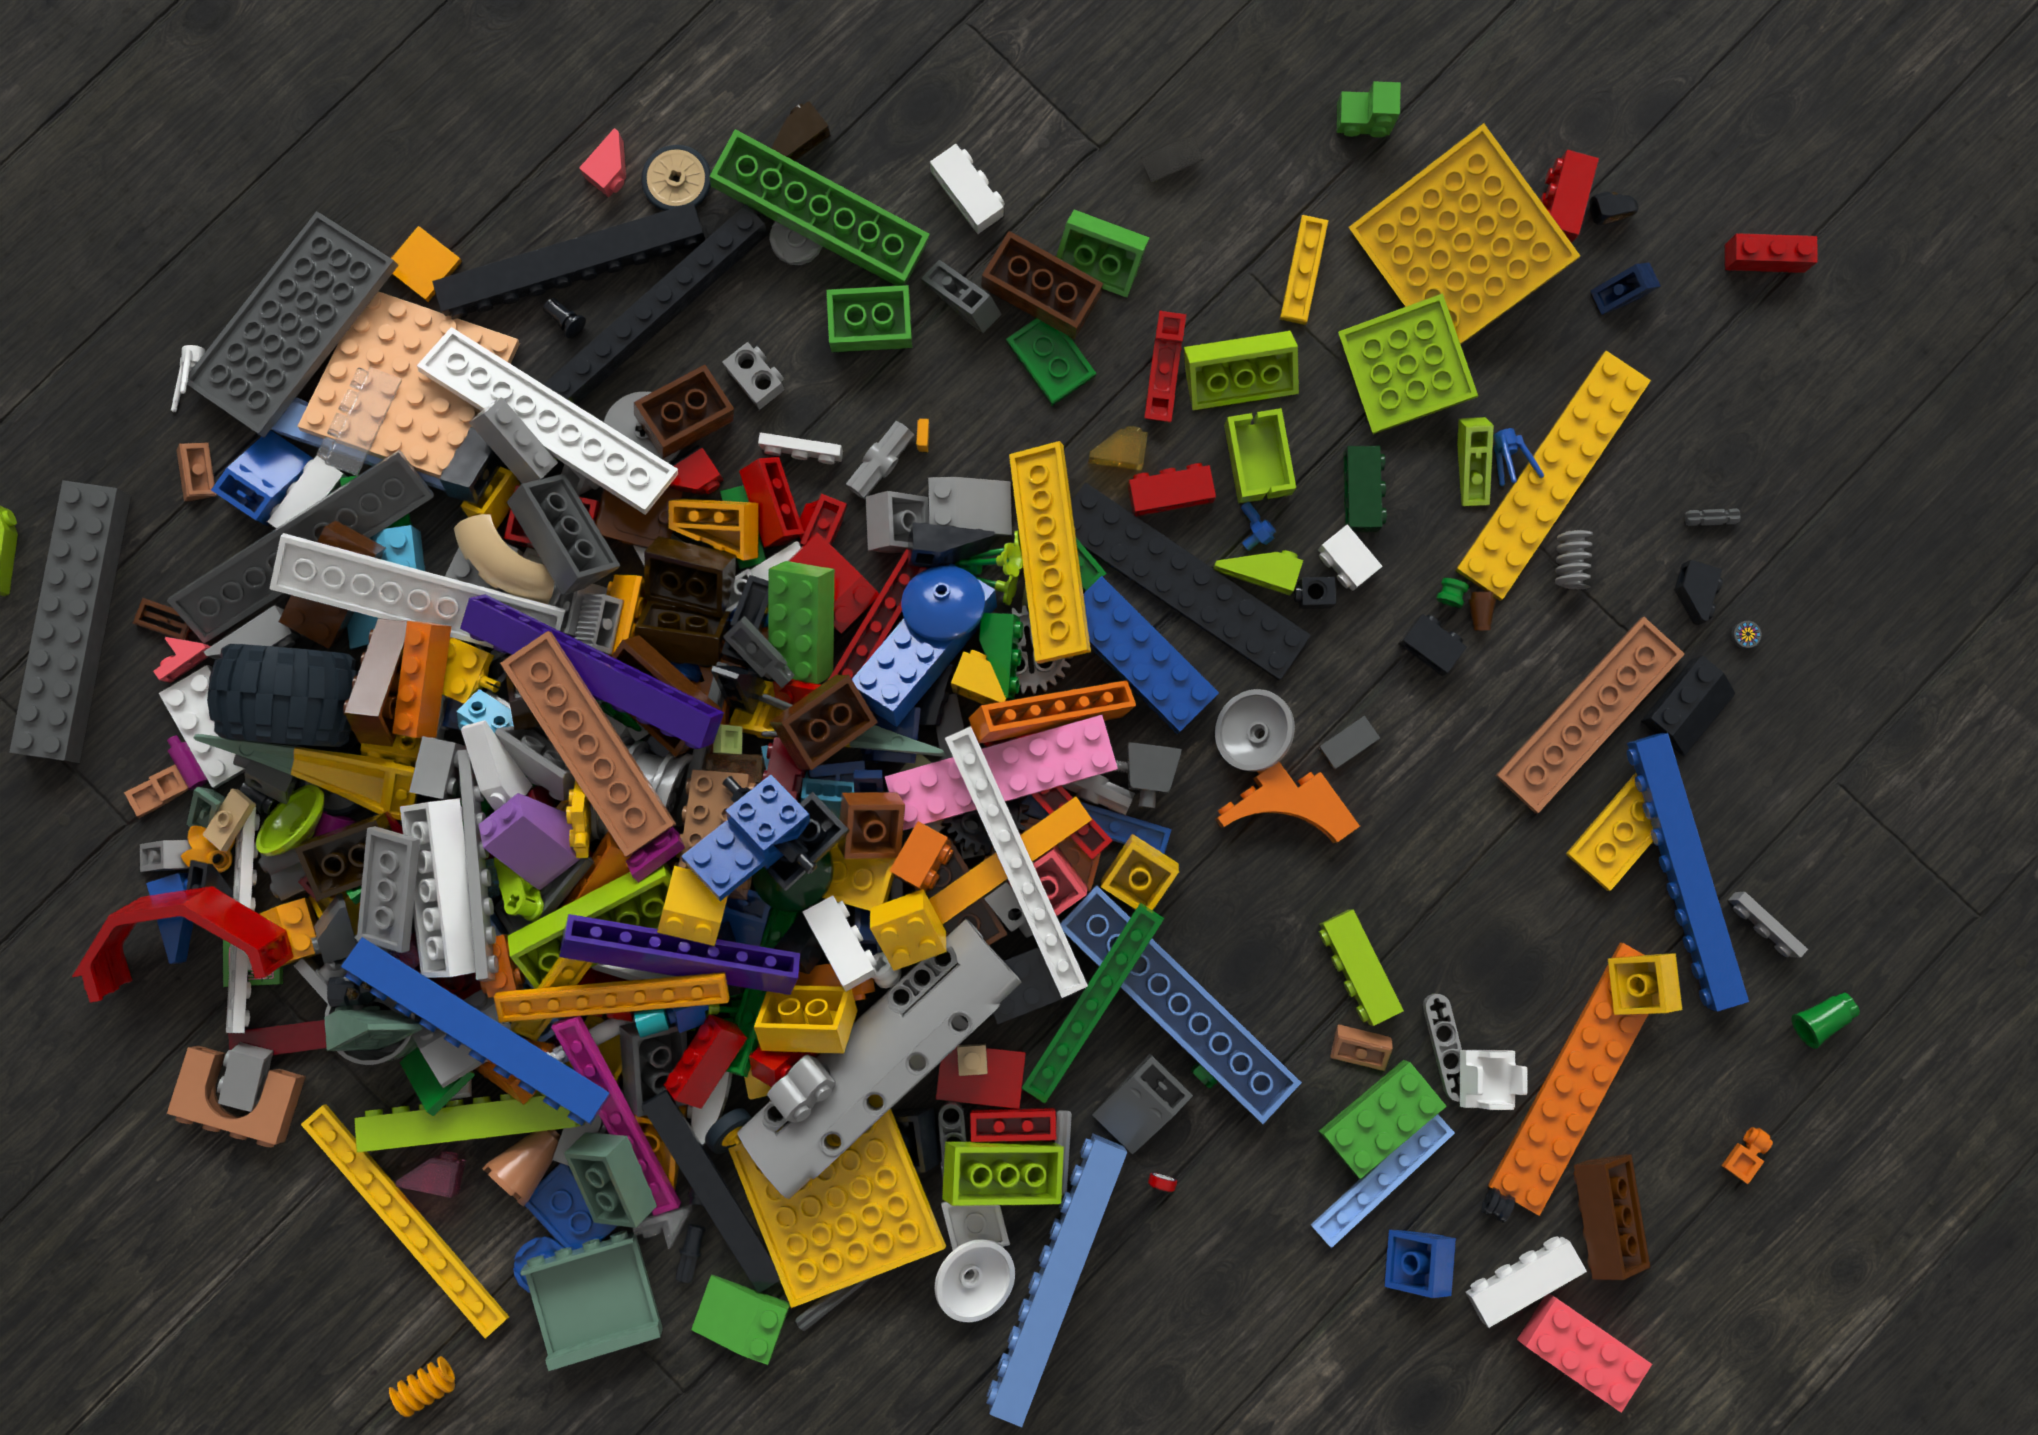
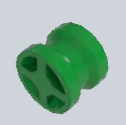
[1436,578,1469,608]

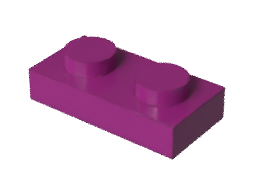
[626,827,685,883]

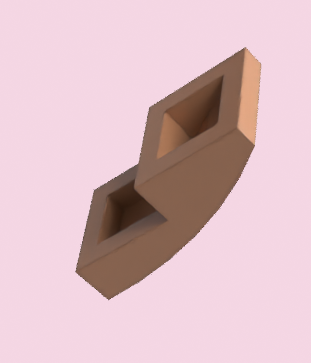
[124,765,189,818]

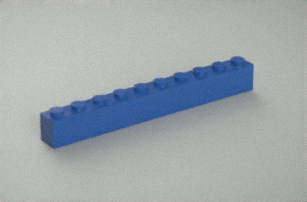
[1627,733,1749,1012]
[341,937,611,1126]

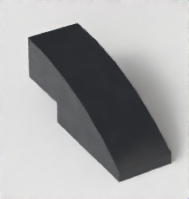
[721,575,768,667]

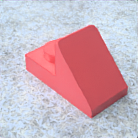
[153,637,211,683]

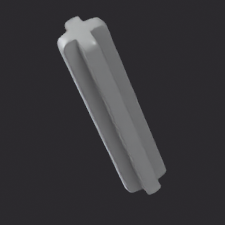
[1055,1110,1072,1195]

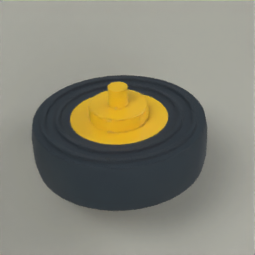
[705,1108,752,1154]

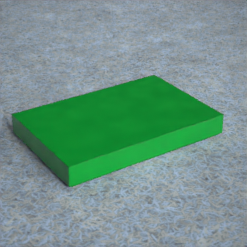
[1006,318,1097,406]
[400,1046,475,1116]

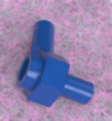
[1241,502,1276,551]

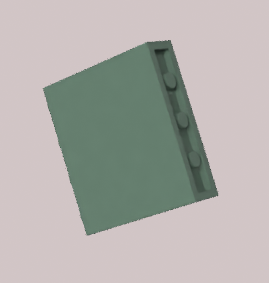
[520,1230,663,1371]

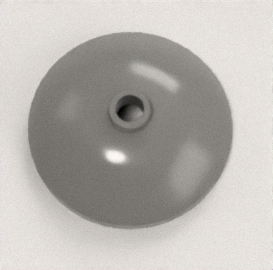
[1215,689,1295,771]

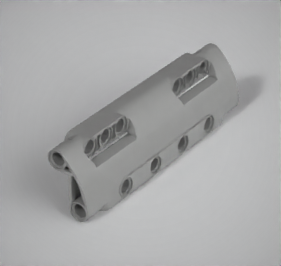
[737,919,1022,1199]

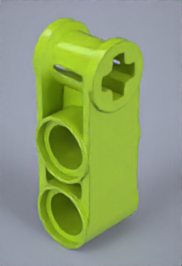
[493,857,544,921]

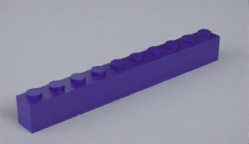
[460,594,724,749]

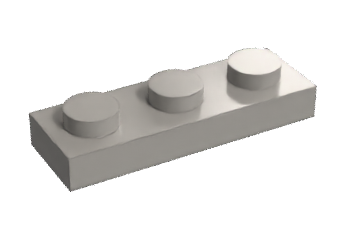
[1728,892,1808,957]

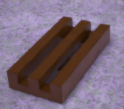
[133,598,192,641]

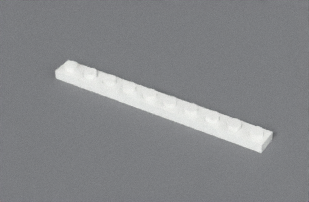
[945,726,1088,998]

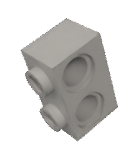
[722,342,784,410]

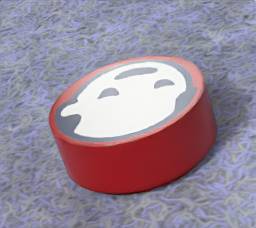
[1148,1173,1177,1192]

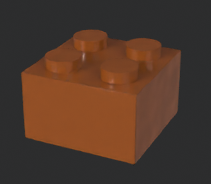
[838,792,905,859]

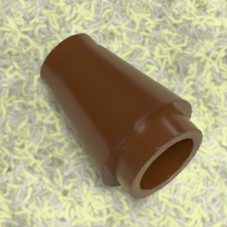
[1468,592,1496,630]

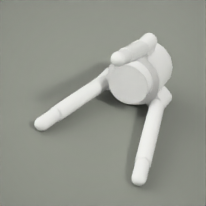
[171,345,205,412]

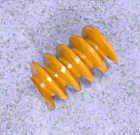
[389,1356,455,1417]

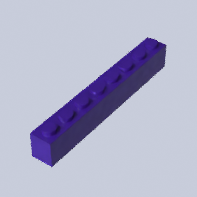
[559,914,800,995]

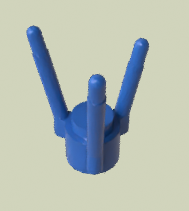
[1493,428,1544,486]

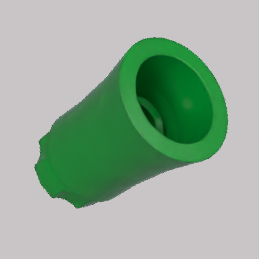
[1791,992,1860,1049]

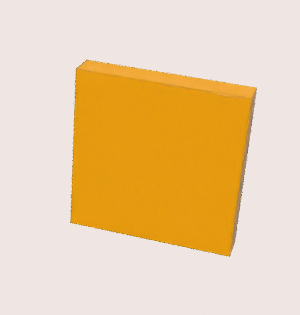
[391,226,462,302]

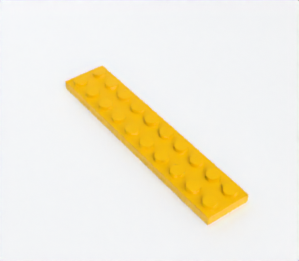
[1455,351,1651,601]

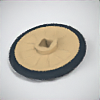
[641,145,711,211]

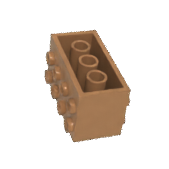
[675,770,757,900]

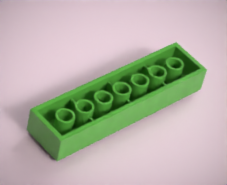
[709,129,930,286]

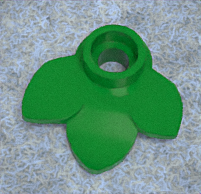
[596,700,642,732]

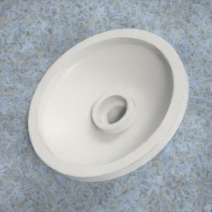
[935,1239,1015,1322]

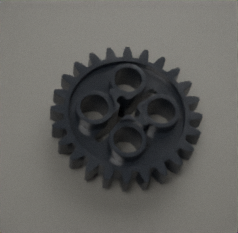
[940,796,1030,856]

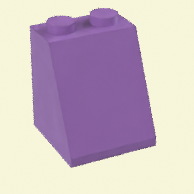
[478,793,580,890]

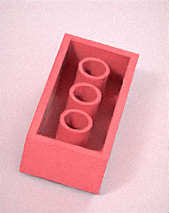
[1517,1293,1652,1413]

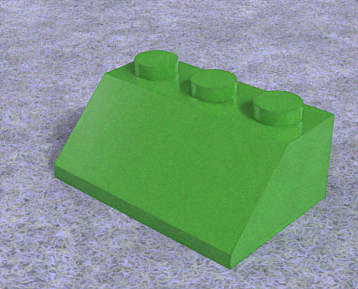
[1056,210,1149,297]

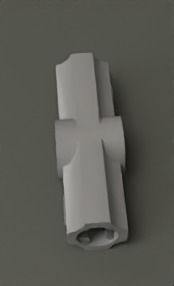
[846,421,915,500]
[1062,775,1135,815]

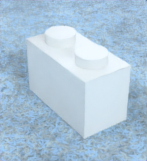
[1318,525,1382,591]

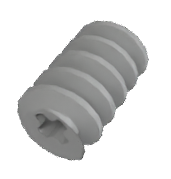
[1555,530,1593,589]

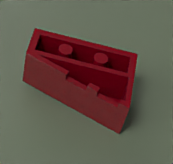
[762,737,806,804]

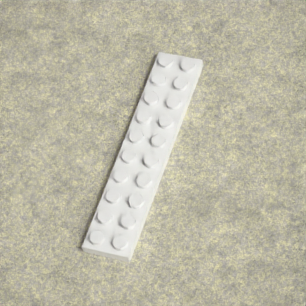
[417,327,678,515]
[270,533,566,648]

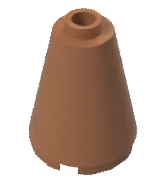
[482,1130,561,1207]

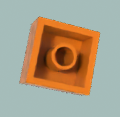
[890,821,954,892]

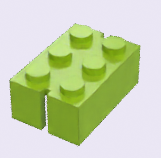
[1224,408,1296,504]

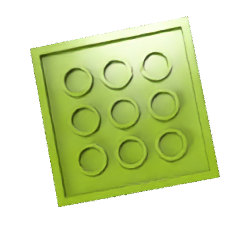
[1338,293,1478,434]

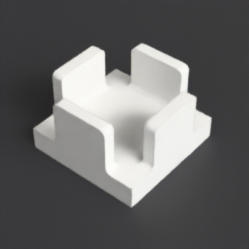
[1460,1050,1527,1110]

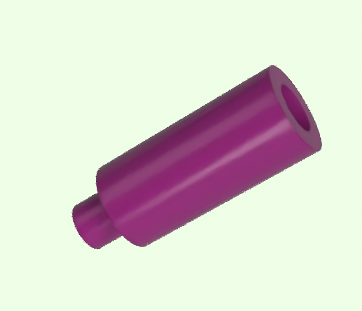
[167,735,208,790]

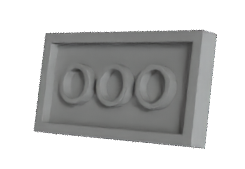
[357,826,420,953]

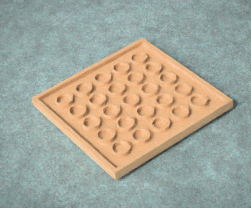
[297,291,520,479]

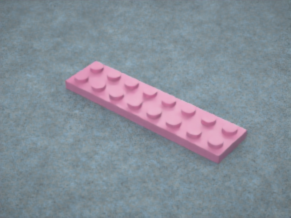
[885,715,1118,831]

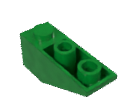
[979,613,1024,700]

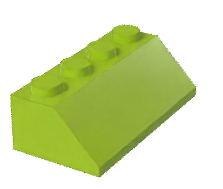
[1184,331,1299,410]

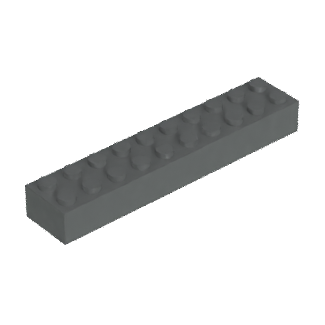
[9,480,131,763]

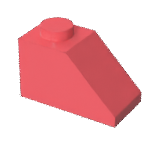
[579,128,626,198]

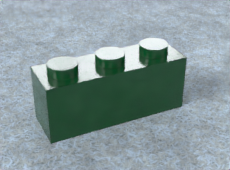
[1343,446,1387,532]

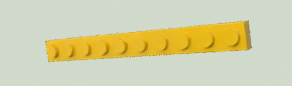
[301,1104,509,1338]

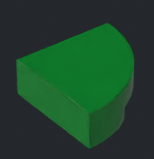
[1191,1062,1218,1088]

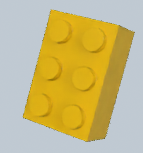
[754,985,858,1054]

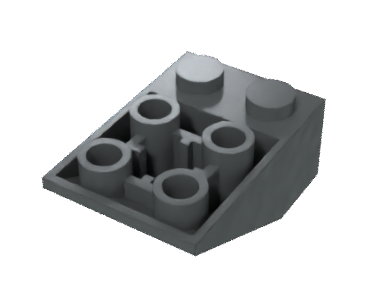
[1092,1054,1193,1154]

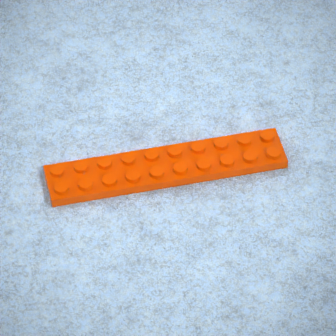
[1488,943,1648,1216]

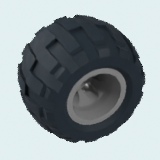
[207,644,359,747]

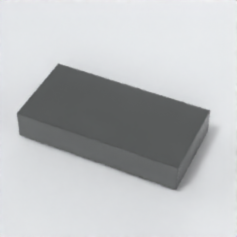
[1318,716,1380,769]

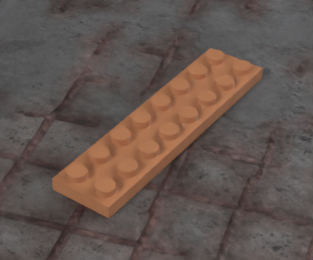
[1495,617,1684,813]
[500,631,676,857]

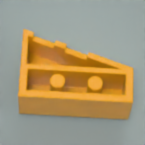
[669,499,758,561]

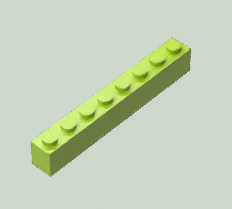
[355,1091,585,1152]

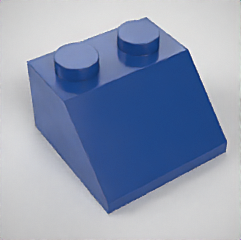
[1385,1230,1456,1298]

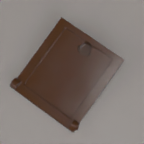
[595,488,683,549]

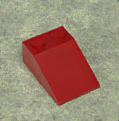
[788,532,879,633]

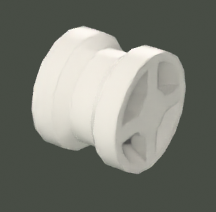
[872,952,901,988]

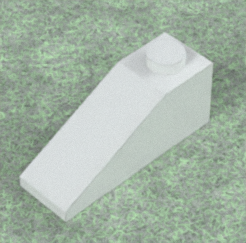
[461,720,532,811]

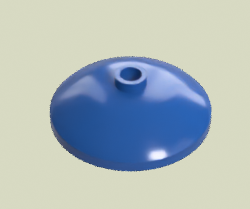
[901,566,985,641]

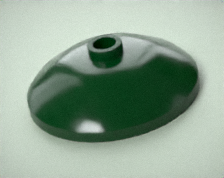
[752,851,834,912]

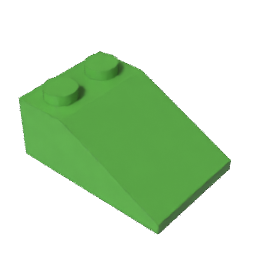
[691,1275,790,1365]

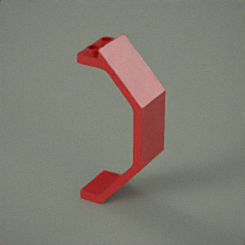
[72,886,294,1002]

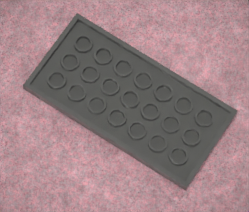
[187,211,399,438]

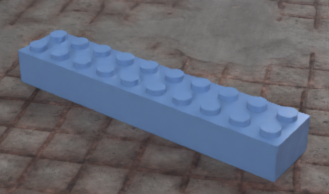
[1060,886,1301,1124]
[986,1134,1127,1427]

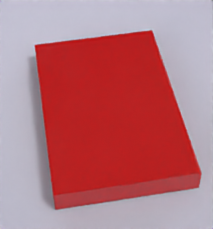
[936,1044,1026,1109]

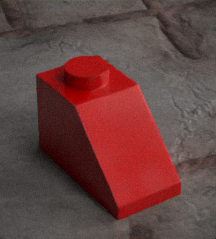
[668,448,724,495]

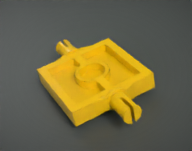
[442,637,501,703]
[566,780,591,858]

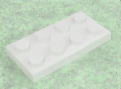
[159,665,245,788]

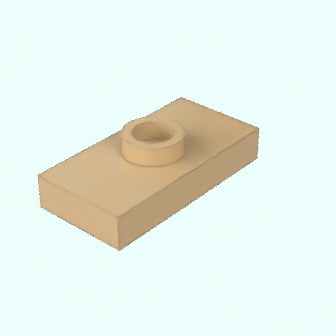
[203,789,256,851]

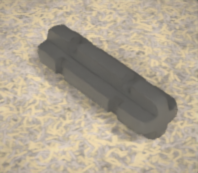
[1685,508,1741,526]

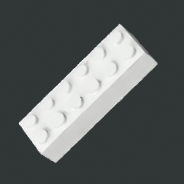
[400,798,475,978]

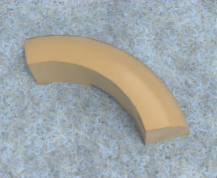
[454,514,554,604]

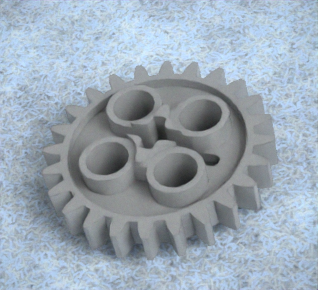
[1003,605,1073,695]

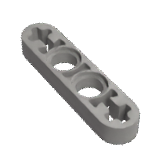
[1423,994,1462,1102]

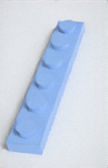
[1311,1114,1455,1248]

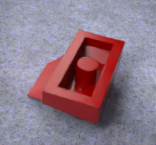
[800,493,847,546]

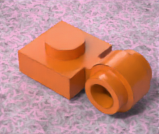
[1721,1127,1773,1184]

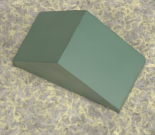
[187,787,226,828]

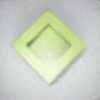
[713,724,743,755]

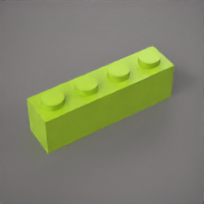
[1319,909,1404,1026]

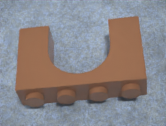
[167,1046,306,1147]

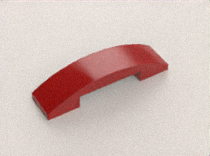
[1144,311,1186,423]

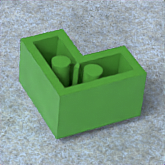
[1337,81,1401,138]

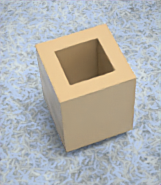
[957,1043,988,1076]

